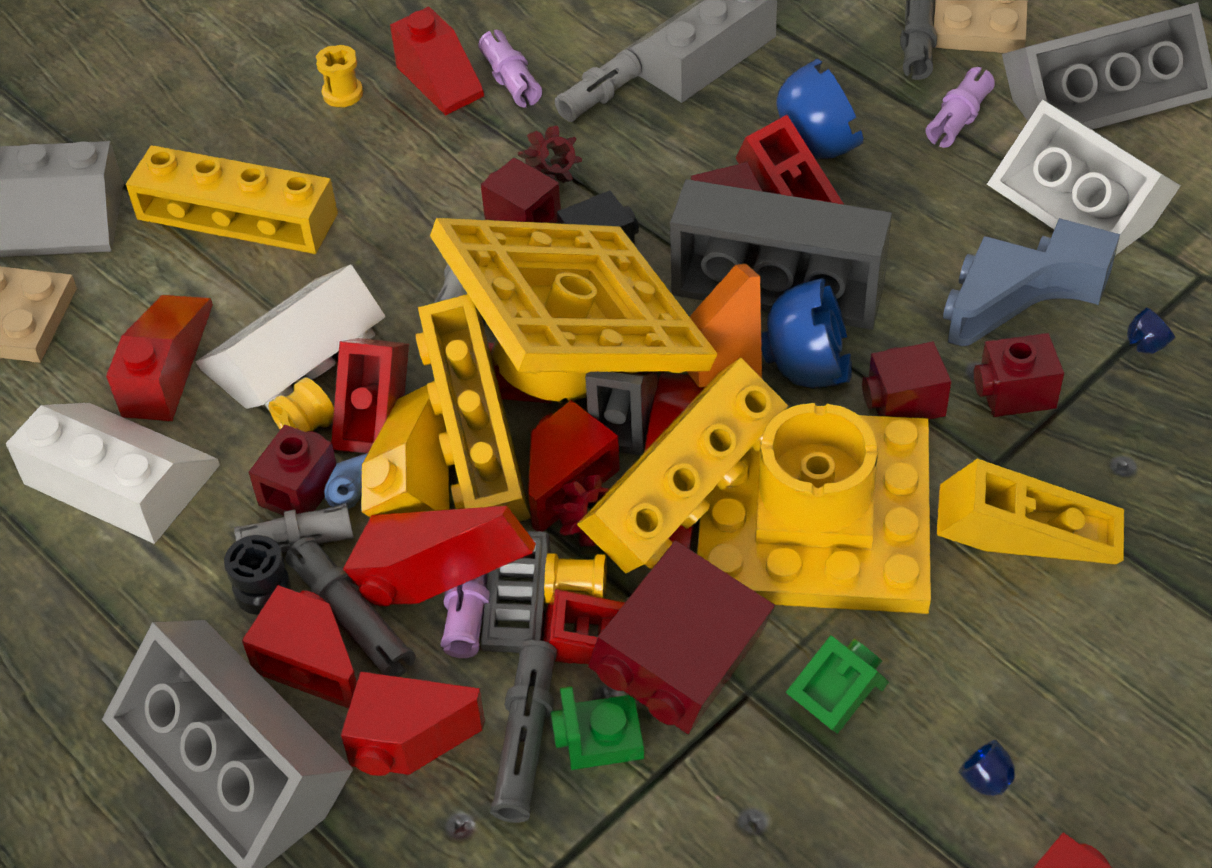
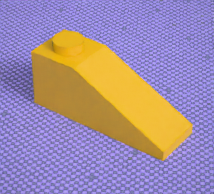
[362,381,450,517]
[937,458,1124,564]

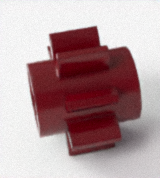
[518,126,582,183]
[552,475,610,547]

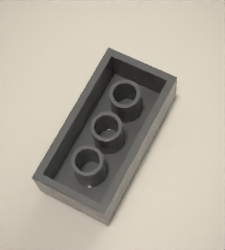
[670,179,892,330]

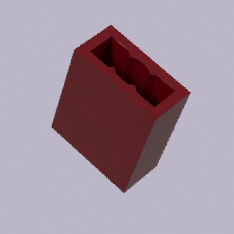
[588,540,775,735]

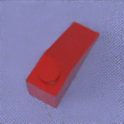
[735,115,844,205]
[106,295,213,421]
[343,506,536,606]

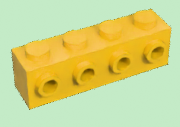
[126,145,338,254]
[415,294,531,521]
[577,357,788,574]

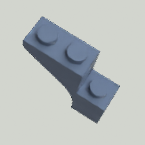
[943,218,1120,346]

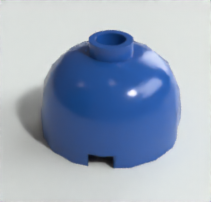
[776,59,863,159]
[761,278,852,389]

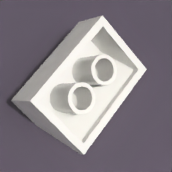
[987,99,1181,256]
[196,264,386,410]
[6,403,220,544]

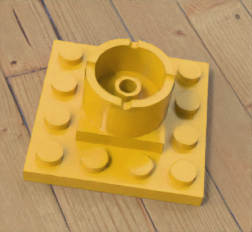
[430,218,717,402]
[697,403,931,614]

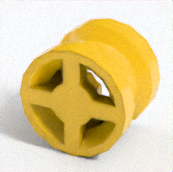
[268,377,334,432]

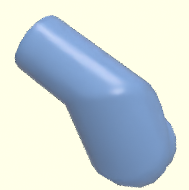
[324,453,368,509]

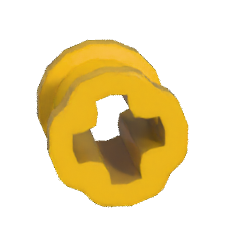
[316,45,363,107]
[544,553,607,604]

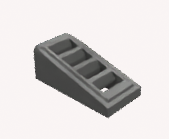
[481,531,551,653]

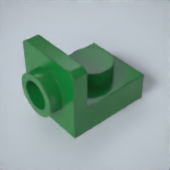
[785,635,889,734]
[551,686,644,770]

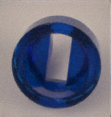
[1127,307,1176,354]
[959,740,1016,796]

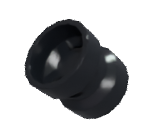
[224,535,291,615]

